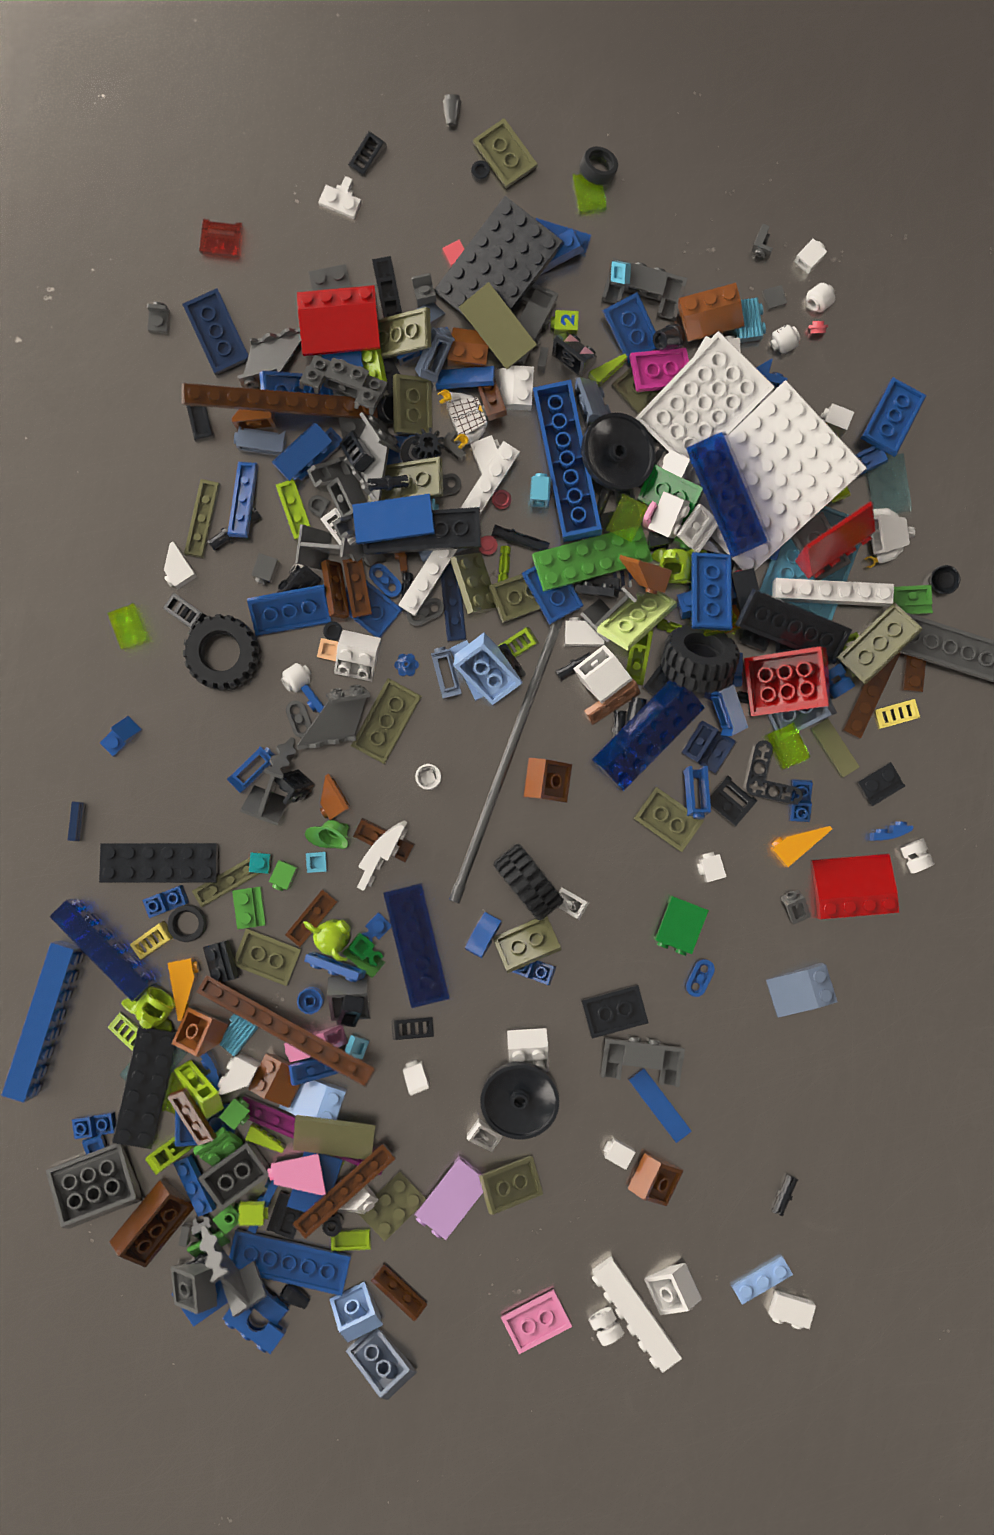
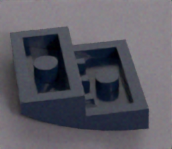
[682,720,737,775]

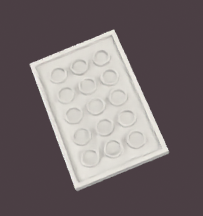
[636,331,774,468]

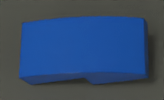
[790,779,813,822]
[870,822,913,841]
[142,885,189,918]
[465,912,502,958]
[512,960,556,985]
[200,1050,222,1092]
[72,1112,116,1139]
[252,1289,289,1325]

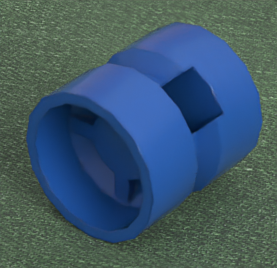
[829,663,856,699]
[297,986,325,1014]

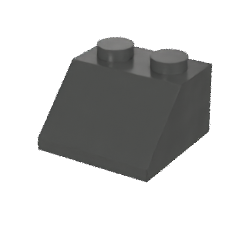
[327,975,370,1021]
[171,1263,217,1314]

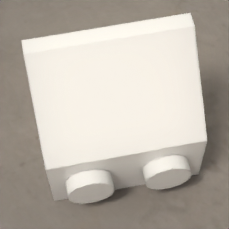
[495,365,534,411]
[644,1263,702,1315]

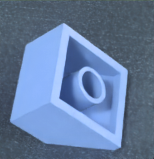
[329,1281,383,1342]

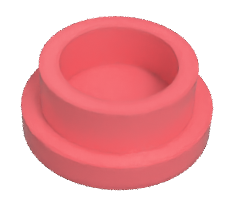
[809,321,828,333]
[492,490,511,509]
[479,535,498,555]

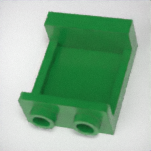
[654,896,709,956]

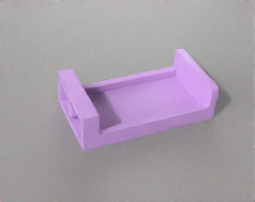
[415,1155,483,1240]

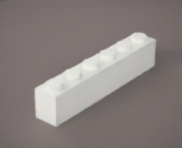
[772,578,894,607]
[592,1256,682,1373]

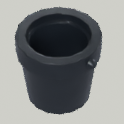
[653,324,685,350]

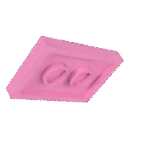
[501,1289,572,1354]

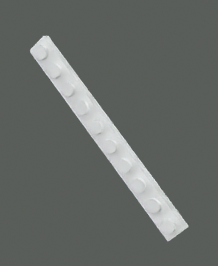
[398,441,520,616]

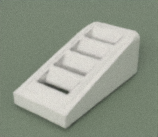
[320,507,356,545]

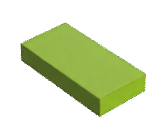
[331,1228,371,1251]

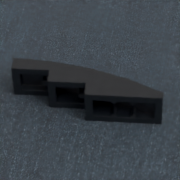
[372,256,402,318]

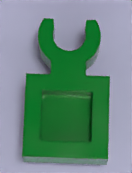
[347,933,384,967]

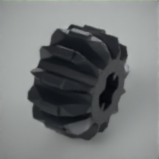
[412,427,445,459]

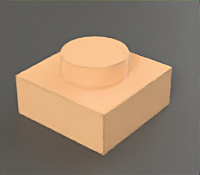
[317,638,338,662]

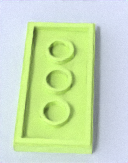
[597,588,677,651]

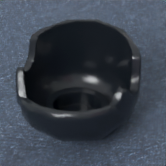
[377,394,394,424]
[930,565,961,595]

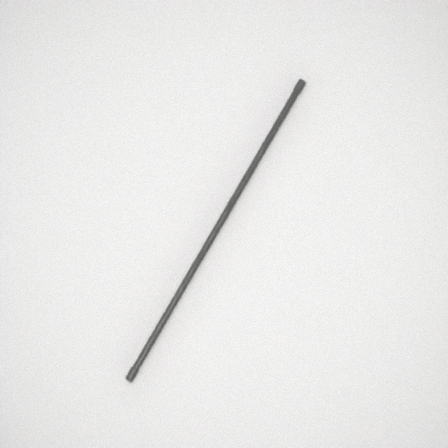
[448,487,612,904]

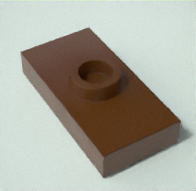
[394,552,409,574]

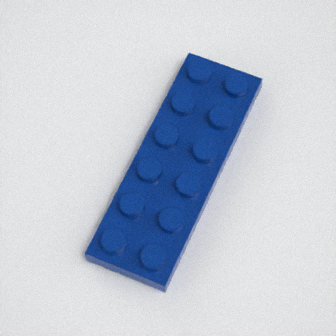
[229,1229,351,1296]

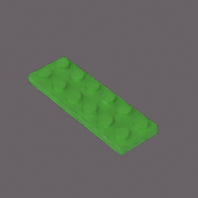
[532,525,653,592]

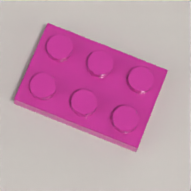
[629,348,689,392]

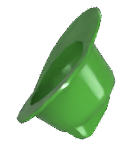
[305,820,349,849]

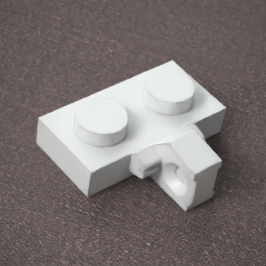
[318,176,362,219]

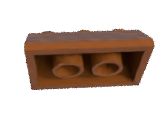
[678,283,744,342]

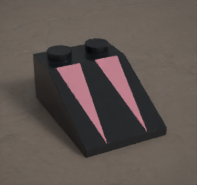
[552,332,597,378]

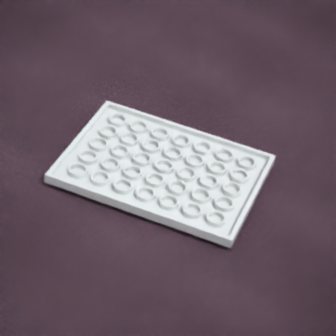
[687,380,867,571]

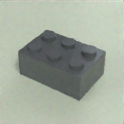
[198,1141,270,1211]

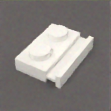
[676,504,720,553]

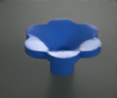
[394,653,419,676]

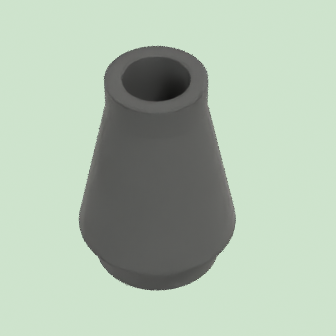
[443,94,462,125]

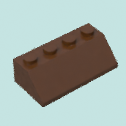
[109,1180,194,1268]

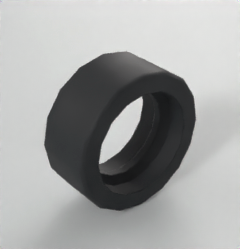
[579,146,619,185]
[167,905,207,942]

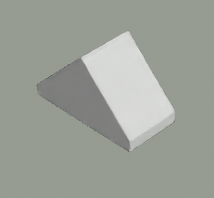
[558,887,589,920]
[467,1118,503,1152]

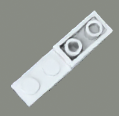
[357,821,408,891]

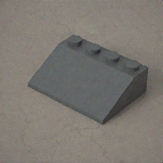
[46,1144,143,1229]

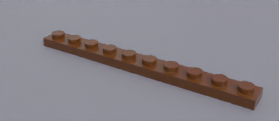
[182,383,378,419]
[197,975,376,1087]

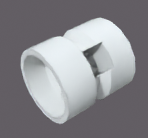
[415,764,442,790]
[900,838,935,873]
[589,1307,624,1346]

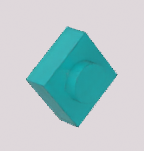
[249,852,271,874]

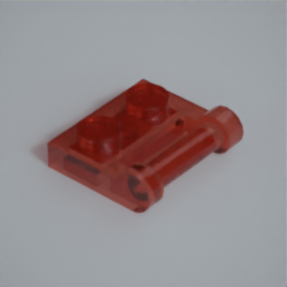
[199,219,243,257]

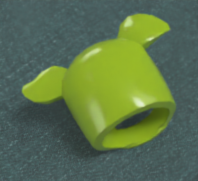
[651,548,707,584]
[303,919,351,961]
[121,987,175,1031]

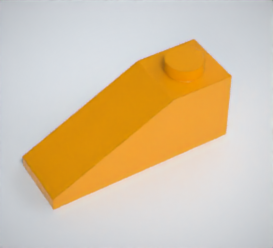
[770,826,832,867]
[168,957,199,1021]

